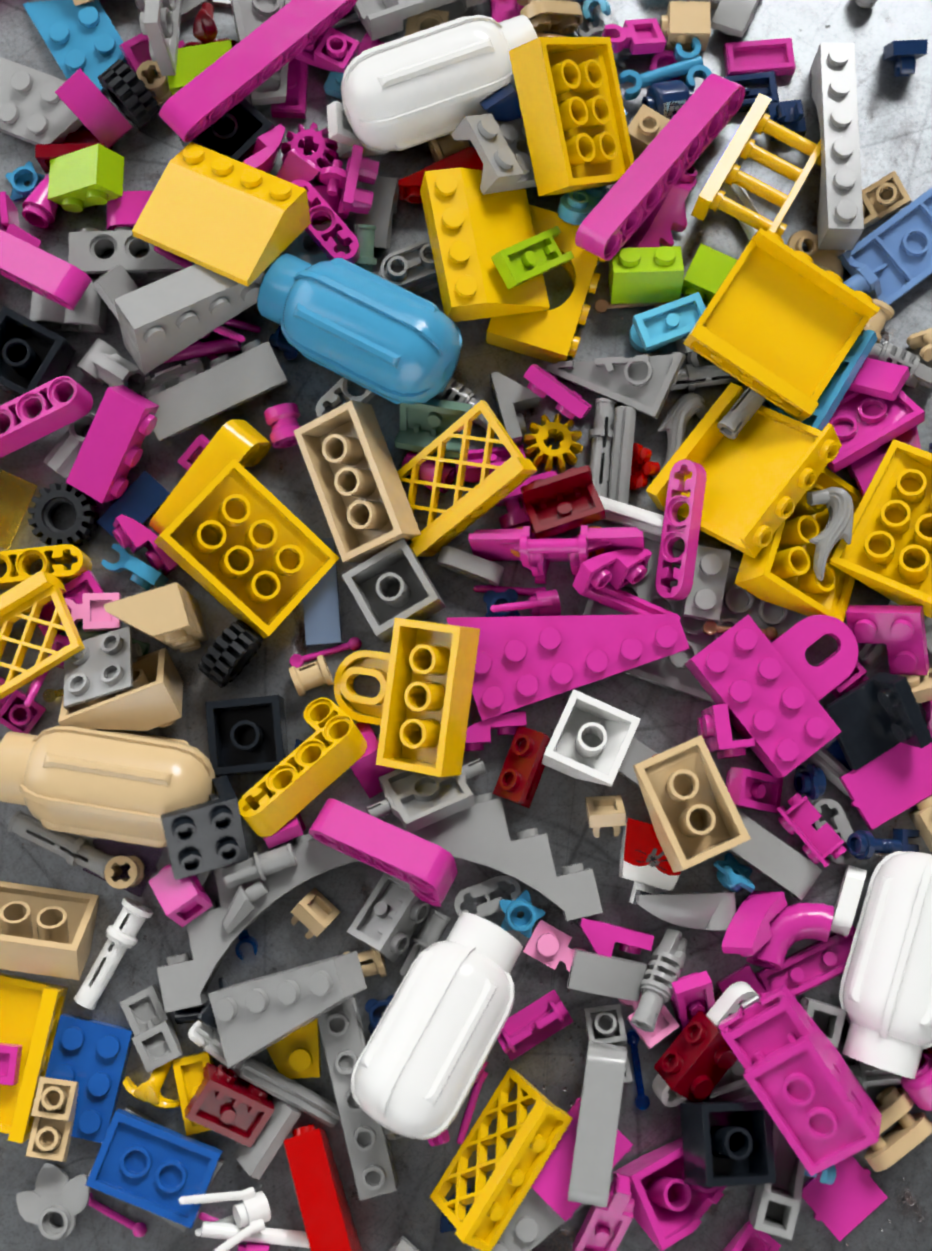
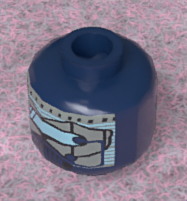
[641,80,693,120]

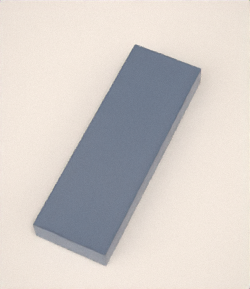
[303,538,343,647]

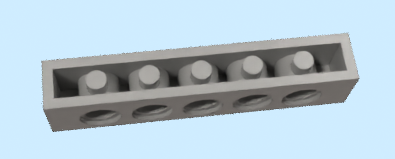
[317,996,399,1200]

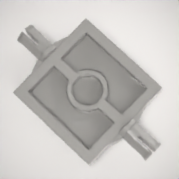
[366,758,486,833]

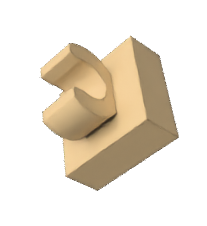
[585,795,626,838]
[291,887,341,939]

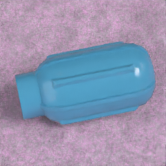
[257,253,463,405]

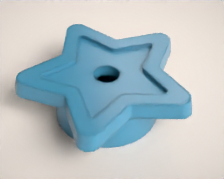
[5,161,45,202]
[714,853,755,893]
[499,890,545,938]

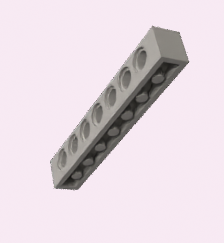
[68,220,350,283]

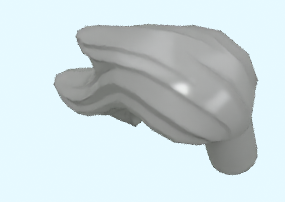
[657,392,709,470]
[807,486,854,581]

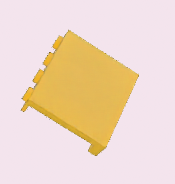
[683,228,880,422]
[646,382,842,558]
[0,973,68,1143]

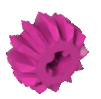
[281,122,339,184]

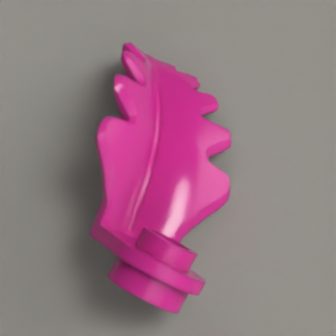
[623,166,698,248]

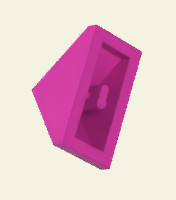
[350,722,395,799]

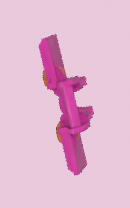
[468,525,645,584]

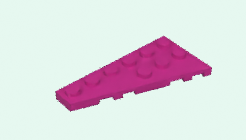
[446,614,690,721]

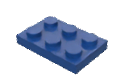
[45,1013,134,1143]
[85,1109,223,1228]

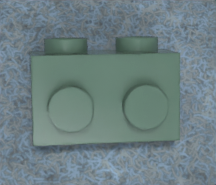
[394,398,472,459]

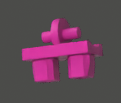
[319,144,380,219]

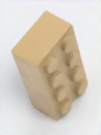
[293,400,421,563]

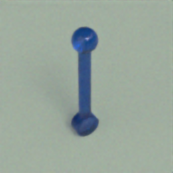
[626,1031,650,1110]

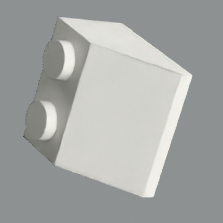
[542,689,641,786]

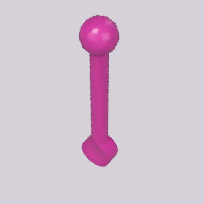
[289,637,362,668]
[87,1192,147,1238]

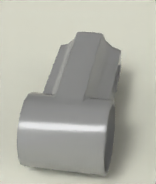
[77,338,146,394]
[43,412,95,480]

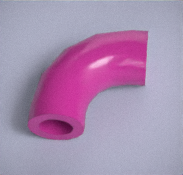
[746,902,834,970]

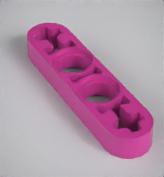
[655,459,706,601]

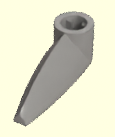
[635,891,736,931]

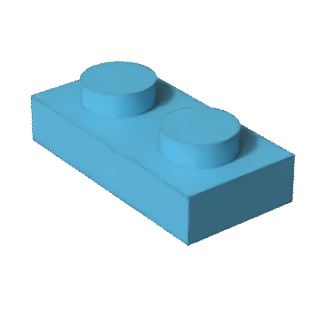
[632,292,706,352]

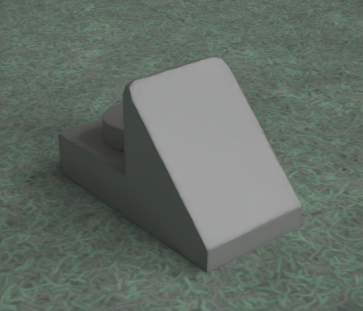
[490,372,540,445]

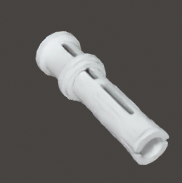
[73,897,153,1010]

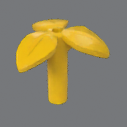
[123,1060,181,1109]

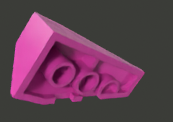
[612,1137,727,1251]

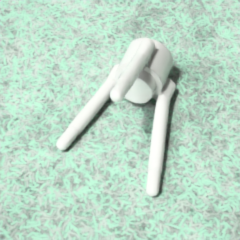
[179,1187,271,1251]

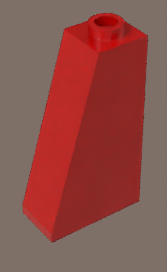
[283,1124,362,1251]

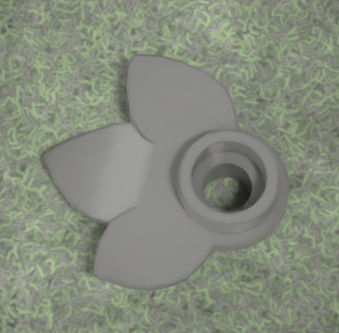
[16,1162,90,1241]

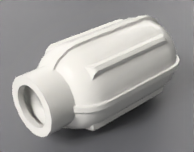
[340,15,538,152]
[839,851,932,1079]
[351,912,523,1140]

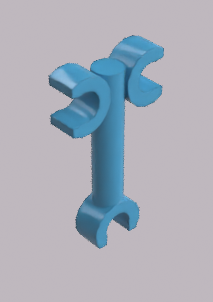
[619,37,712,100]

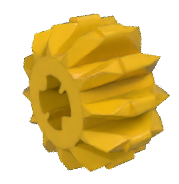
[523,413,583,473]

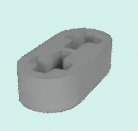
[436,545,505,586]
[812,798,857,865]
[454,874,521,917]

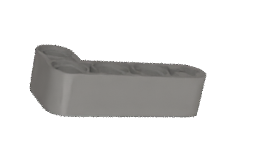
[568,1041,627,1208]

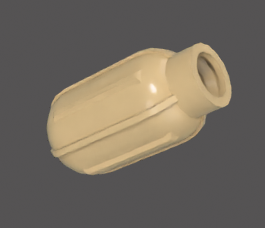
[0,726,216,848]

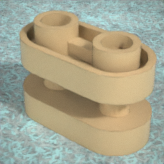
[517,0,584,35]
[864,1085,932,1172]

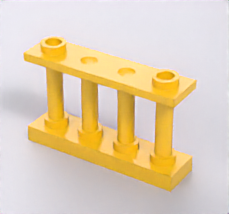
[691,93,821,237]

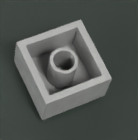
[342,538,446,643]

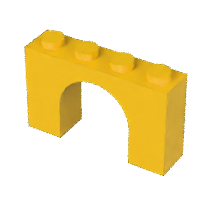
[486,204,606,364]

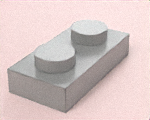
[682,545,731,623]

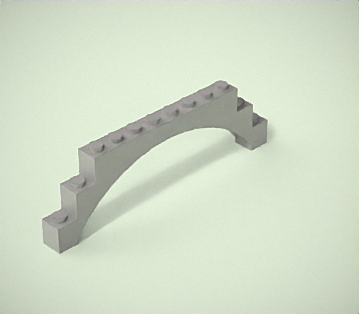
[157,793,603,1013]

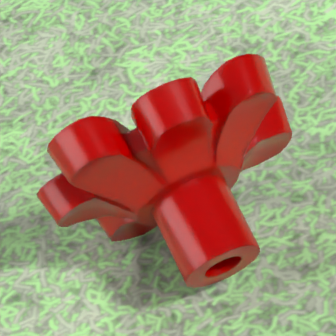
[629,443,660,490]

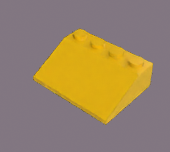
[509,37,634,196]
[132,142,311,287]
[420,167,550,322]
[830,439,932,618]
[154,458,340,639]
[735,467,862,622]

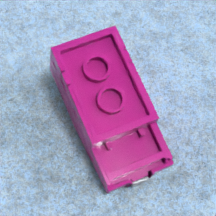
[718,985,882,1177]

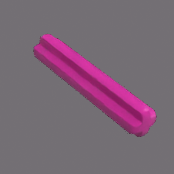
[578,584,681,620]

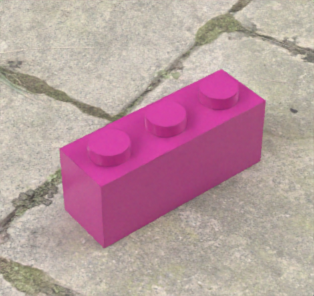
[66,385,159,503]

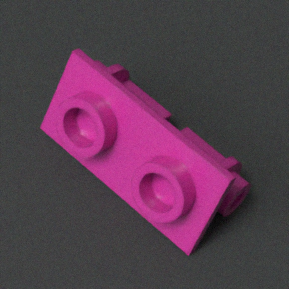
[777,793,847,868]
[498,989,574,1061]

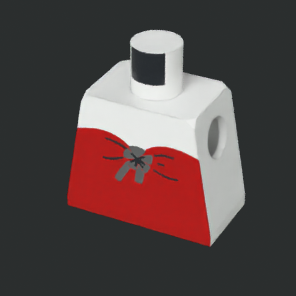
[619,818,681,905]

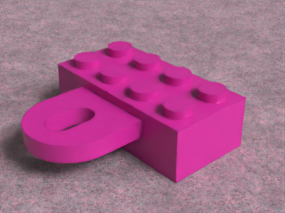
[684,615,858,778]

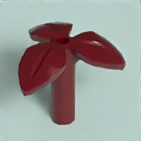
[182,3,239,48]

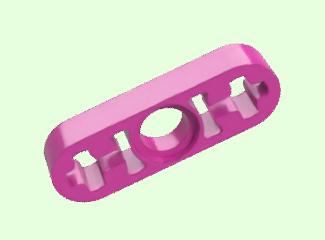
[290,179,360,264]

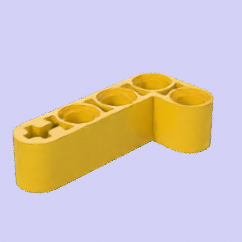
[149,419,272,535]
[0,544,92,590]
[238,697,367,837]

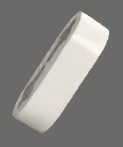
[830,864,867,937]

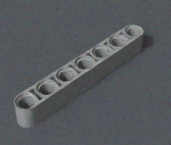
[617,737,822,901]

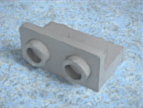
[347,873,430,963]

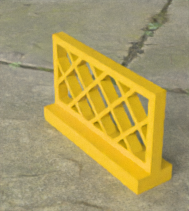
[397,400,538,557]
[0,570,85,700]
[430,1068,573,1251]

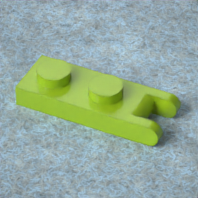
[491,226,574,290]

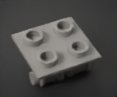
[63,626,142,708]

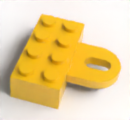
[334,618,480,777]

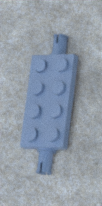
[839,187,932,306]

